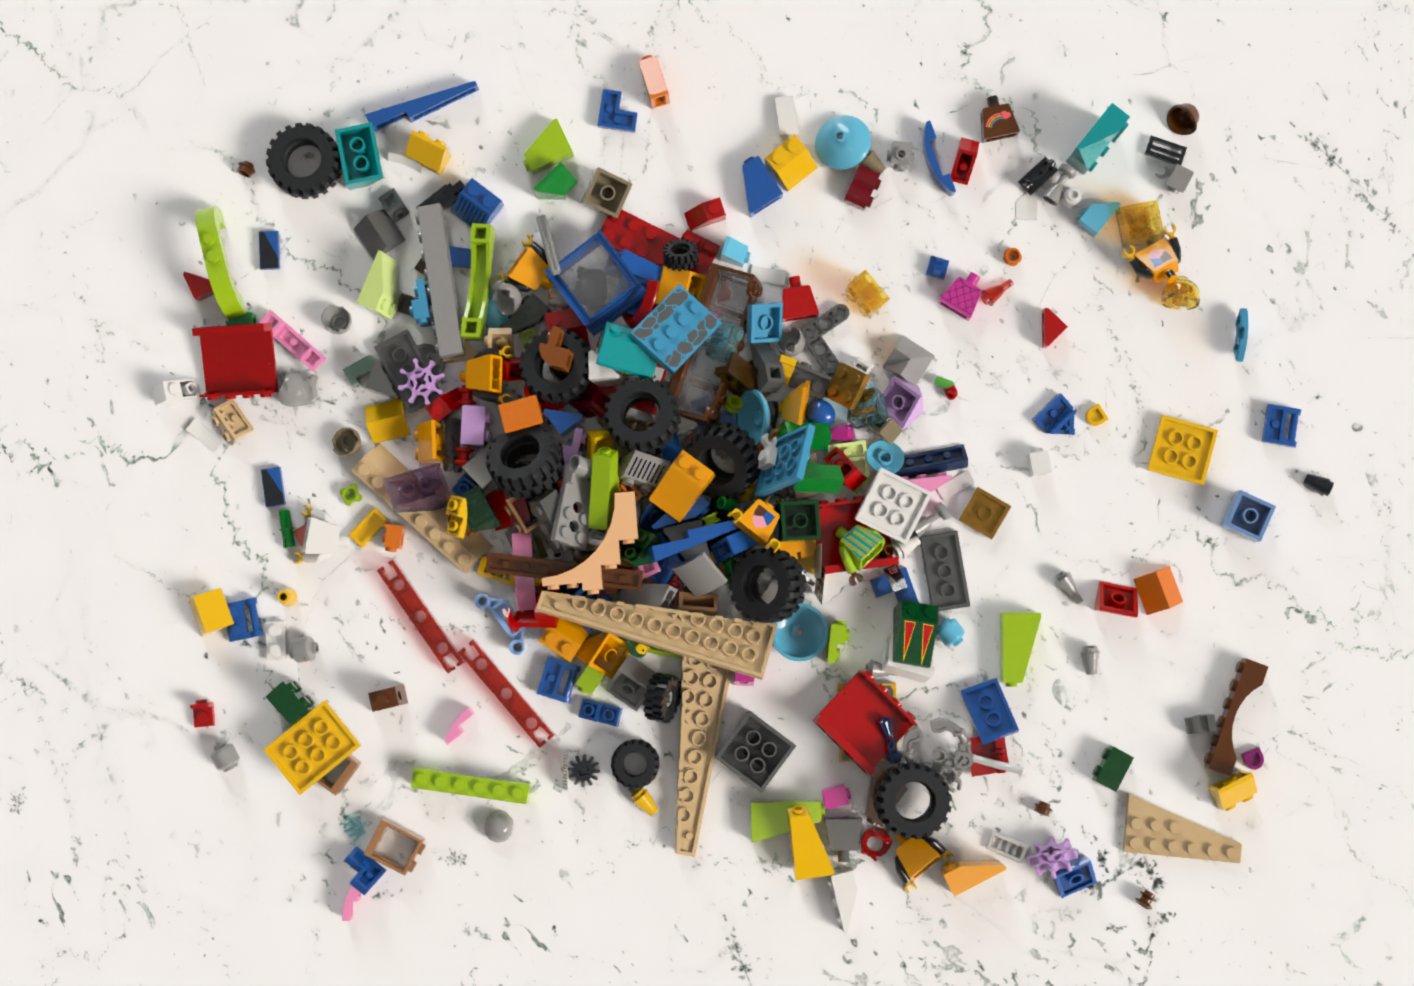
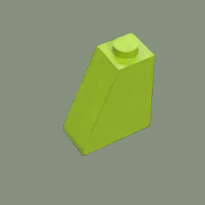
[523,118,574,175]

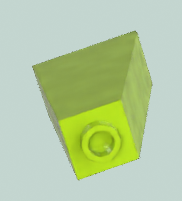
[588,447,620,530]
[1000,613,1041,687]
[751,800,825,842]

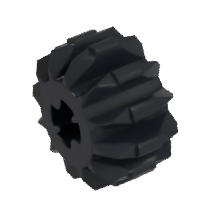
[568,754,601,787]

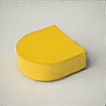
[1085,403,1109,426]

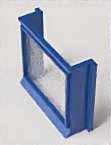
[544,229,646,337]

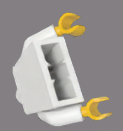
[293,505,349,564]

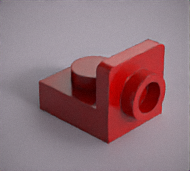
[190,699,215,728]

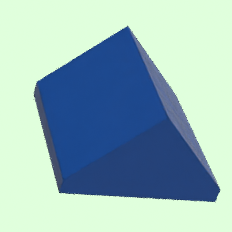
[544,409,585,438]
[1049,855,1097,898]

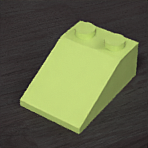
[356,250,399,320]

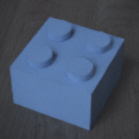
[1219,490,1276,542]

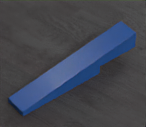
[365,81,479,132]
[648,520,738,564]

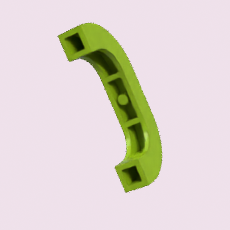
[195,205,246,319]

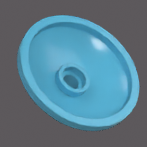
[815,115,871,170]
[736,389,770,446]
[772,603,829,661]

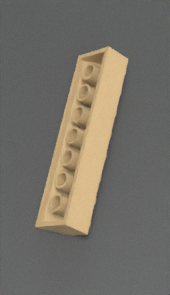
[351,444,493,574]

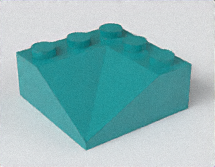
[1066,103,1130,175]

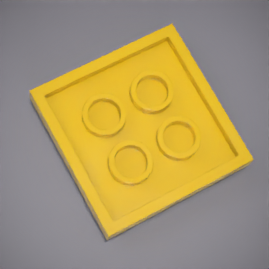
[1147,415,1218,486]

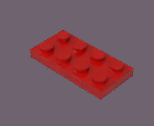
[600,209,681,268]

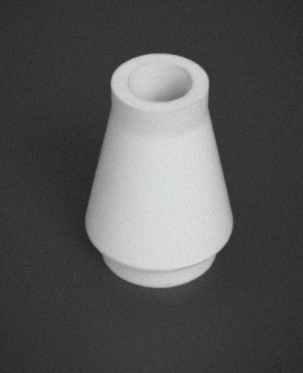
[892,534,921,559]

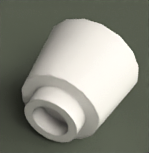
[1060,187,1082,209]

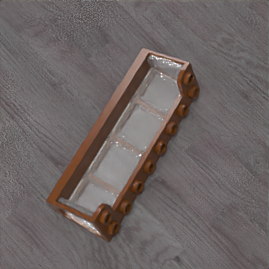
[669,263,763,426]

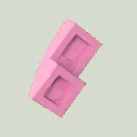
[445,707,475,745]
[342,886,362,921]

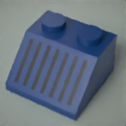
[451,178,504,227]

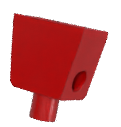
[782,276,819,322]

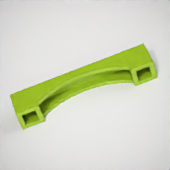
[460,223,496,342]
[411,766,531,804]

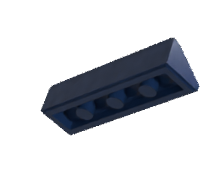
[894,444,968,479]

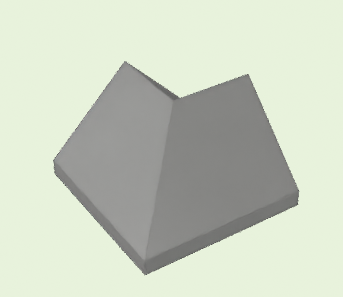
[883,335,935,385]
[462,441,498,492]

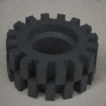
[663,239,698,271]

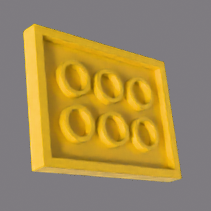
[263,700,362,795]

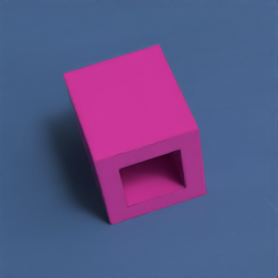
[821,784,851,810]

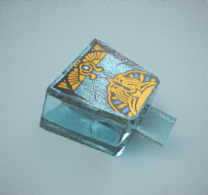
[847,382,888,429]

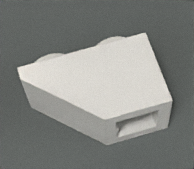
[151,379,200,406]

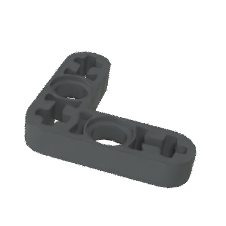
[801,304,850,375]

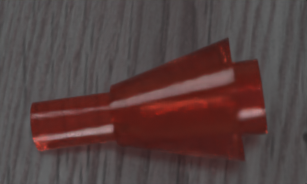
[981,279,1014,306]

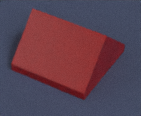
[1094,581,1138,618]

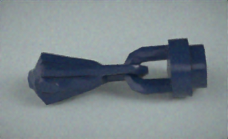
[878,716,902,764]

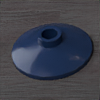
[639,502,666,533]

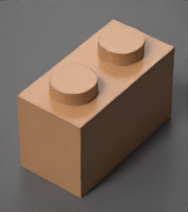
[678,591,718,616]

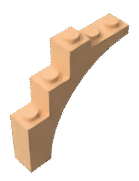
[542,491,639,595]

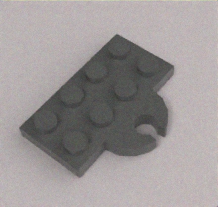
[374,329,445,415]

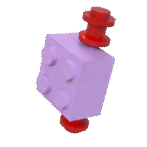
[454,385,493,468]

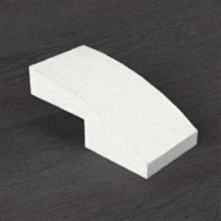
[775,95,799,137]

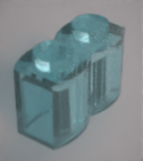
[705,320,744,363]

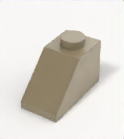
[857,404,903,445]

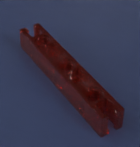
[377,559,466,673]
[458,639,556,748]

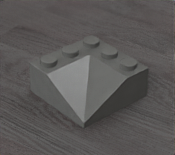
[715,710,797,793]

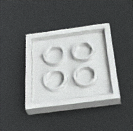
[854,467,933,545]

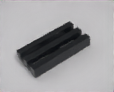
[1144,135,1187,165]

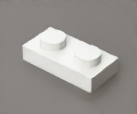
[265,621,288,661]

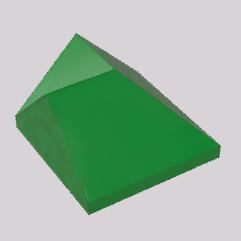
[533,162,578,200]

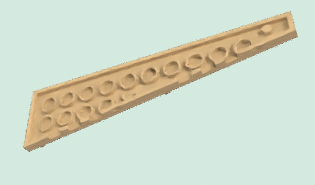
[536,591,778,680]
[675,656,731,857]

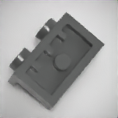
[788,362,832,400]

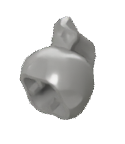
[276,373,318,407]

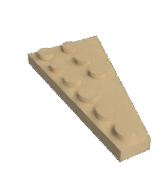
[1123,793,1242,863]

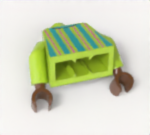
[835,525,893,586]

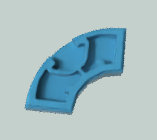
[1233,308,1248,362]

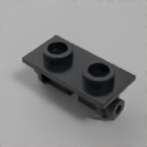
[1018,156,1058,196]

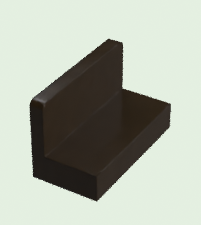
[714,352,758,392]

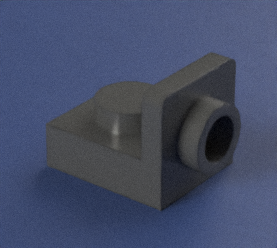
[378,188,410,222]

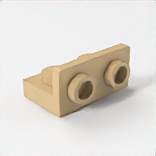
[484,328,515,357]
[210,399,254,446]

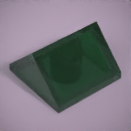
[459,486,502,533]

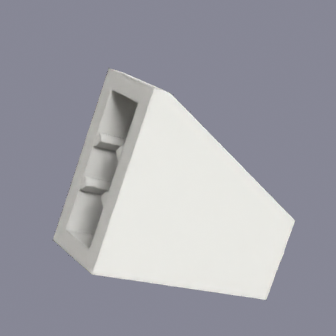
[881,631,935,683]

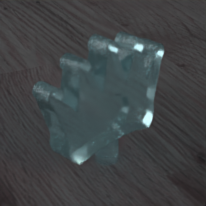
[345,816,367,842]

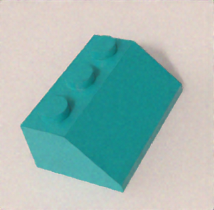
[335,122,384,190]
[596,322,657,379]

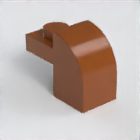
[539,326,574,373]

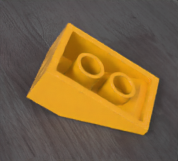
[414,420,444,465]
[649,450,715,523]
[538,618,592,662]
[939,861,1007,896]

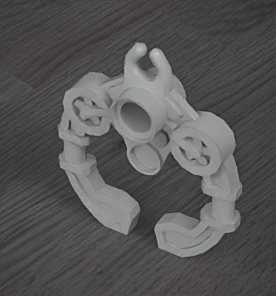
[901,717,973,793]

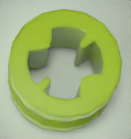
[724,395,743,414]
[701,512,721,526]

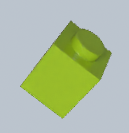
[576,665,605,695]

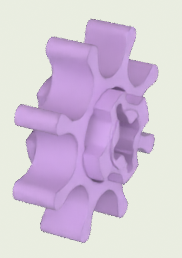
[398,358,446,406]
[1028,836,1078,879]

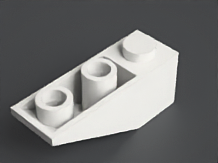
[827,868,858,934]

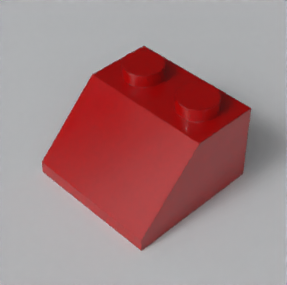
[544,308,590,347]
[487,490,533,531]

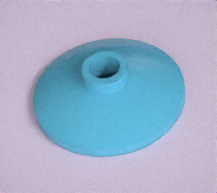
[866,440,904,473]

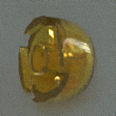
[1161,276,1200,310]

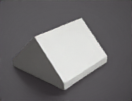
[588,350,626,387]

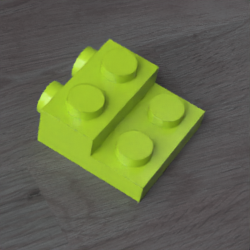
[825,620,850,664]

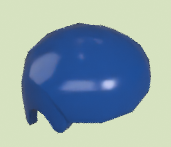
[805,399,835,427]

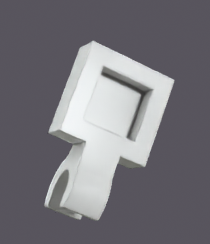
[758,433,778,471]

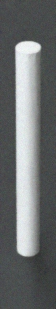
[949,748,1025,775]

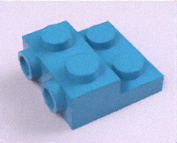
[409,279,434,327]
[747,302,783,343]

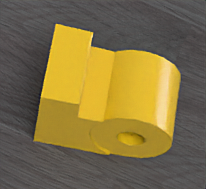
[780,354,798,386]

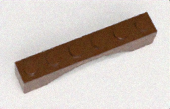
[1203,658,1269,777]

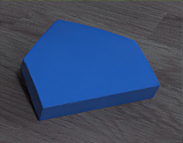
[1032,393,1076,435]

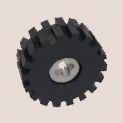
[643,672,681,724]

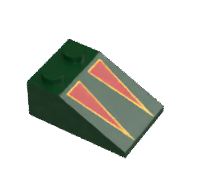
[893,600,938,668]

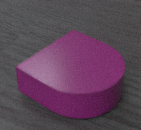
[1240,747,1264,770]

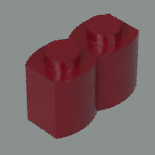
[843,165,882,211]
[569,388,610,418]

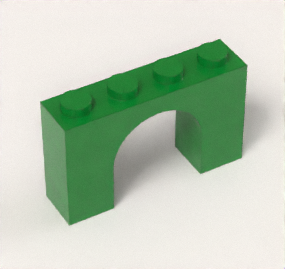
[778,421,844,493]

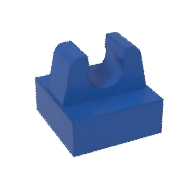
[926,256,949,280]

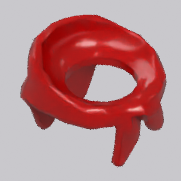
[860,827,893,861]

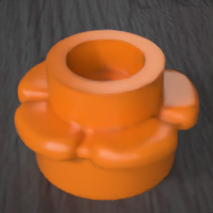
[1003,248,1022,266]

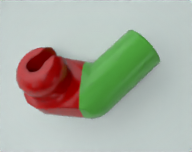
[934,376,958,400]

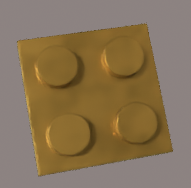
[824,362,871,411]
[958,487,1011,540]

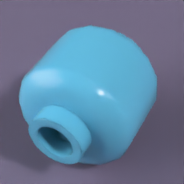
[936,617,965,647]

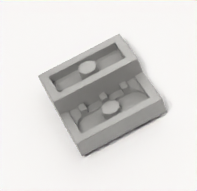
[672,552,728,597]

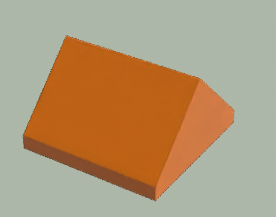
[498,395,543,433]
[1133,566,1183,615]

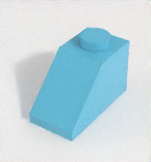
[1077,202,1121,237]
[721,236,751,268]

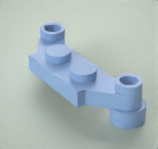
[474,593,527,655]

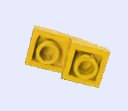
[446,495,467,539]

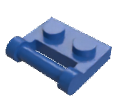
[1261,404,1302,448]
[227,597,264,642]
[536,657,581,704]

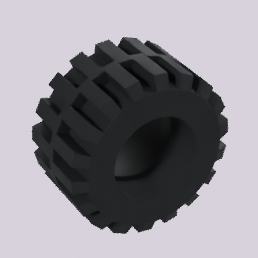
[610,739,660,789]

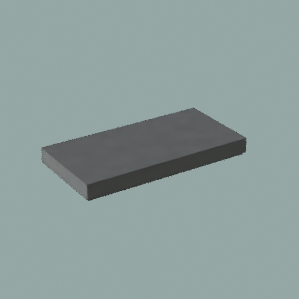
[919,531,970,612]

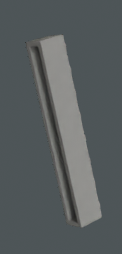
[415,203,466,359]

